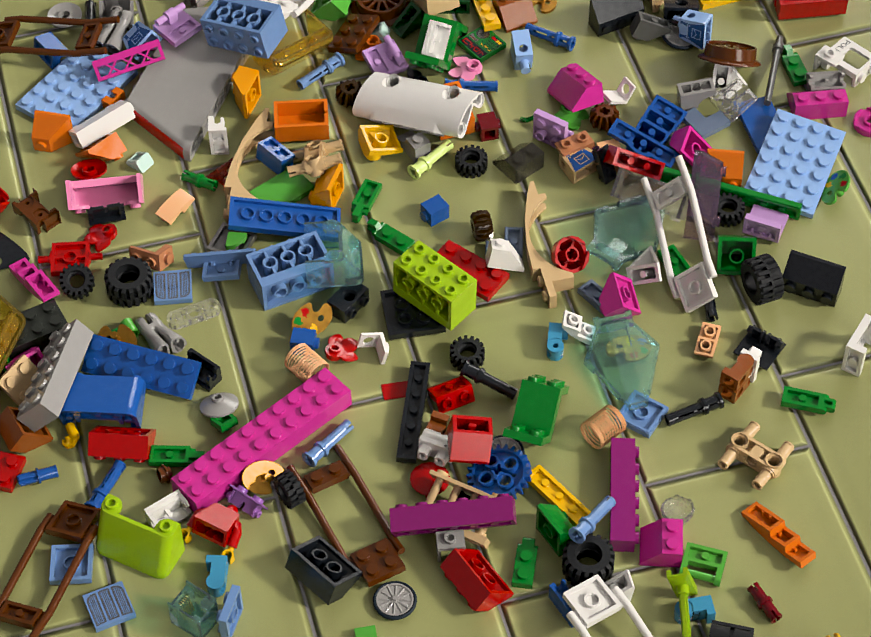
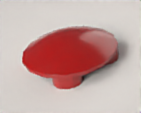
[410,462,450,498]

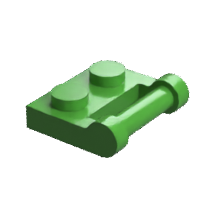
[679,542,728,587]

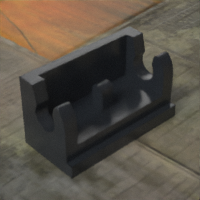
[187,348,222,392]

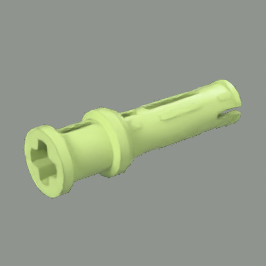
[407,139,454,180]

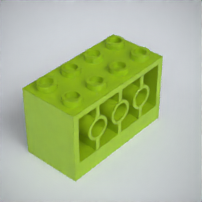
[393,240,477,331]

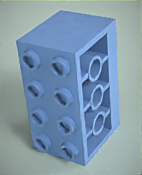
[200,0,288,59]
[245,231,335,311]

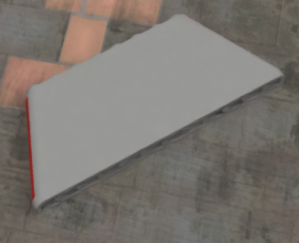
[125,7,249,162]

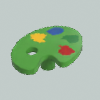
[821,170,850,205]

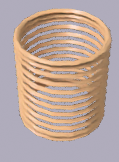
[284,343,329,383]
[580,405,627,449]

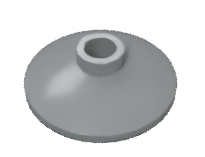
[47,2,82,28]
[200,392,239,418]

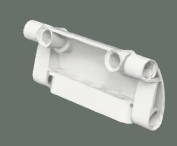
[352,72,484,138]

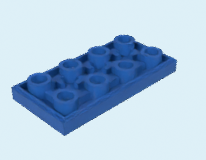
[735,96,776,155]

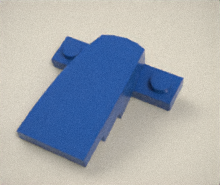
[607,95,688,168]

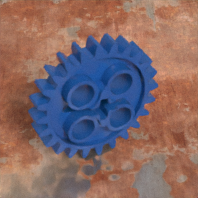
[466,444,532,500]

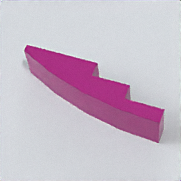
[9,257,60,303]

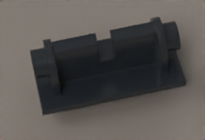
[591,144,617,185]
[87,202,126,226]

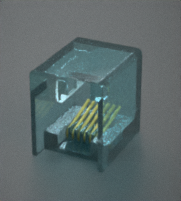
[167,581,219,637]

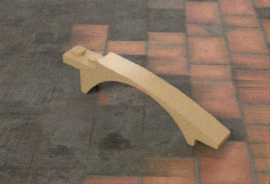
[223,108,275,223]
[524,181,574,309]

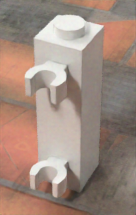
[68,100,135,149]

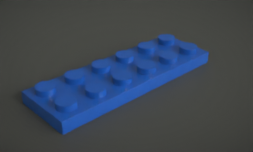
[228,196,341,241]
[81,334,202,400]

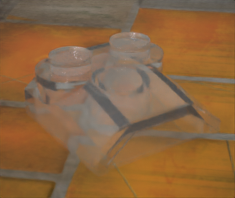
[709,78,758,123]

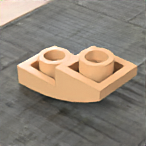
[155,188,195,225]
[694,322,722,359]

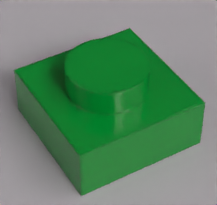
[210,414,238,433]

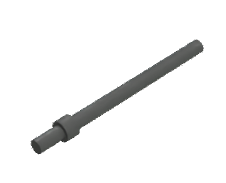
[764,35,783,106]

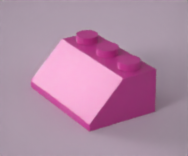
[547,63,604,113]
[787,89,849,120]

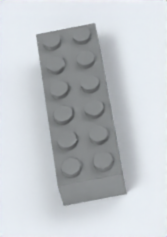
[16,319,94,432]

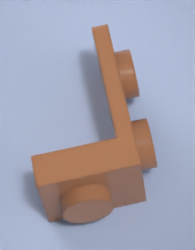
[555,130,595,157]
[129,244,174,272]

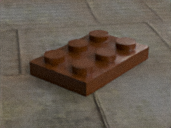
[327,14,381,54]

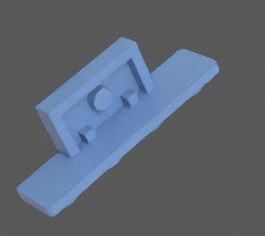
[183,248,256,282]

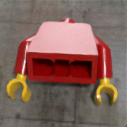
[181,503,242,564]

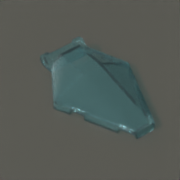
[586,191,666,271]
[584,310,660,410]

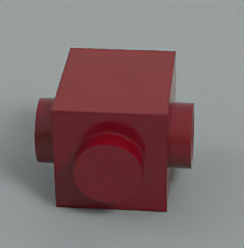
[475,111,501,142]

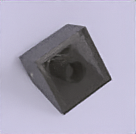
[493,142,544,184]

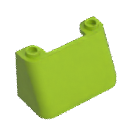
[96,493,185,579]

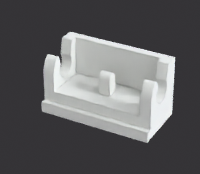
[421,20,452,60]
[208,116,229,155]
[144,489,192,529]

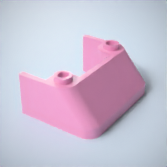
[65,173,144,214]

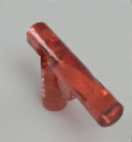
[206,157,234,186]

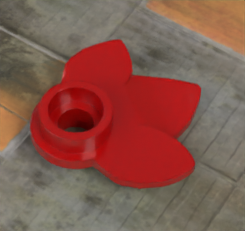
[83,224,117,253]
[324,334,358,362]

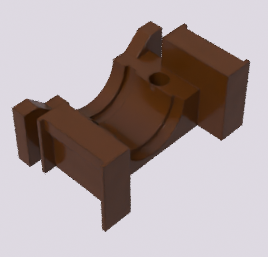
[12,188,62,235]

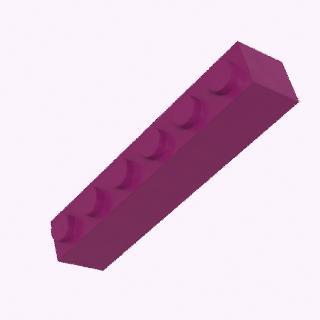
[609,437,639,552]
[389,493,517,537]

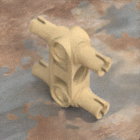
[287,139,344,178]
[717,421,794,491]

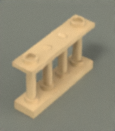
[425,469,498,549]

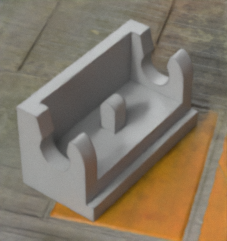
[806,70,846,91]

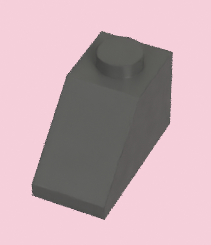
[629,11,672,41]

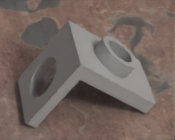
[436,529,466,562]

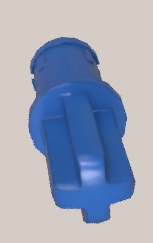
[17,465,59,486]

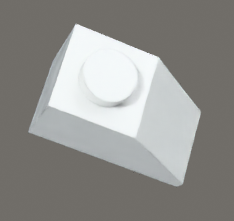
[485,238,524,272]

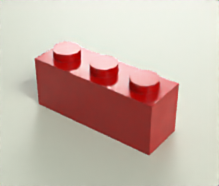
[604,144,666,181]

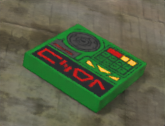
[458,26,506,63]

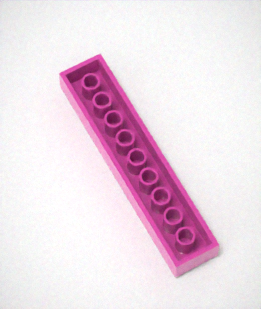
[171,367,352,512]

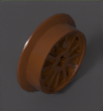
[350,0,411,27]
[698,40,761,67]

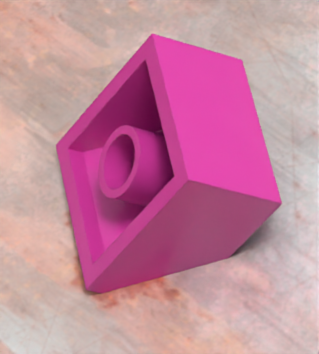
[639,518,683,568]

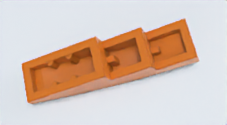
[741,502,816,568]

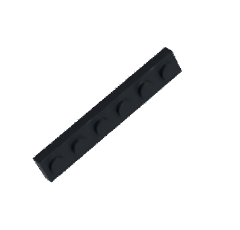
[396,361,430,464]

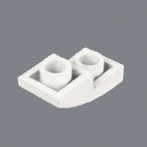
[562,310,596,346]

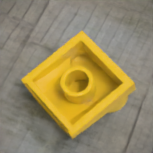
[358,125,403,161]

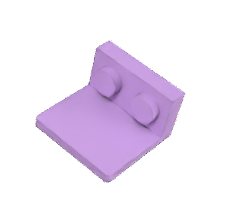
[742,204,789,243]

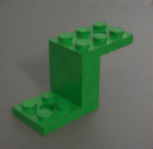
[404,14,468,73]
[502,374,569,446]

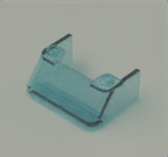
[304,220,364,289]

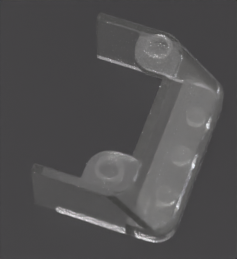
[610,167,697,223]

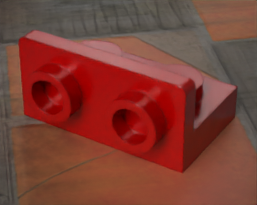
[427,376,475,413]

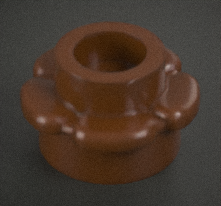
[156,464,173,484]

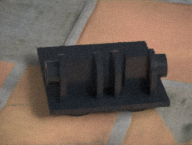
[733,325,786,371]

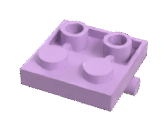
[152,2,202,48]
[362,35,409,74]
[533,108,574,148]

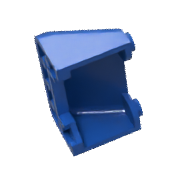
[59,372,146,428]

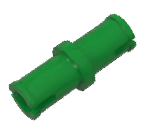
[181,170,218,192]

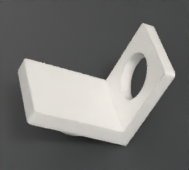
[813,45,845,70]
[603,77,636,105]
[357,332,389,364]

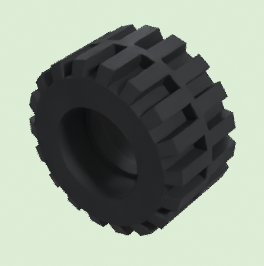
[741,253,784,305]
[104,256,154,308]
[562,533,615,587]

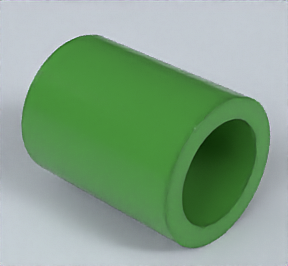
[120,318,140,337]

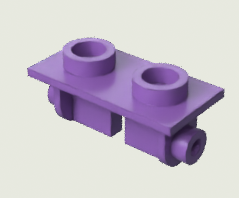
[226,484,268,518]

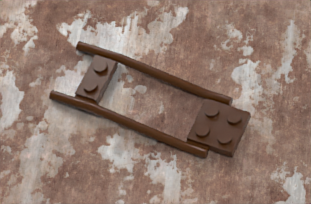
[0,15,120,57]
[286,444,406,587]
[0,500,101,637]

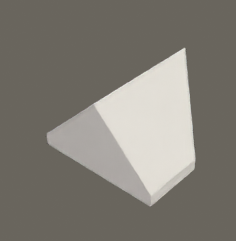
[710,64,747,100]
[626,245,662,285]

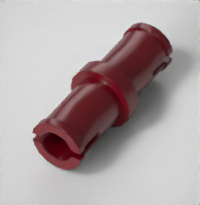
[747,582,782,624]

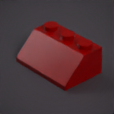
[88,425,156,463]
[440,548,514,611]

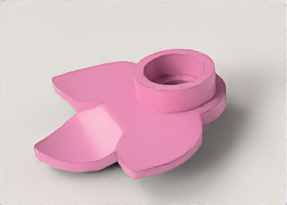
[448,57,482,81]

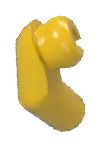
[62,422,80,449]

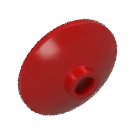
[71,159,107,180]

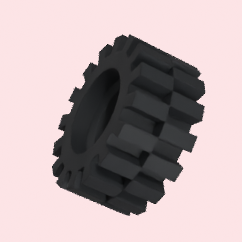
[455,145,488,179]
[711,193,745,227]
[59,263,95,300]
[450,335,485,371]
[273,469,306,509]

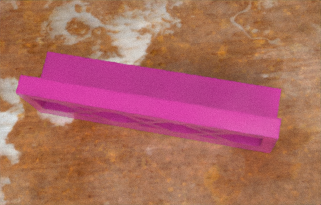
[92,39,166,82]

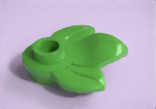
[554,105,589,130]

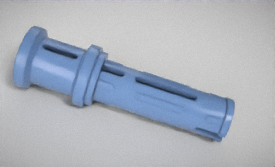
[296,52,345,90]
[302,419,354,468]
[568,495,616,544]

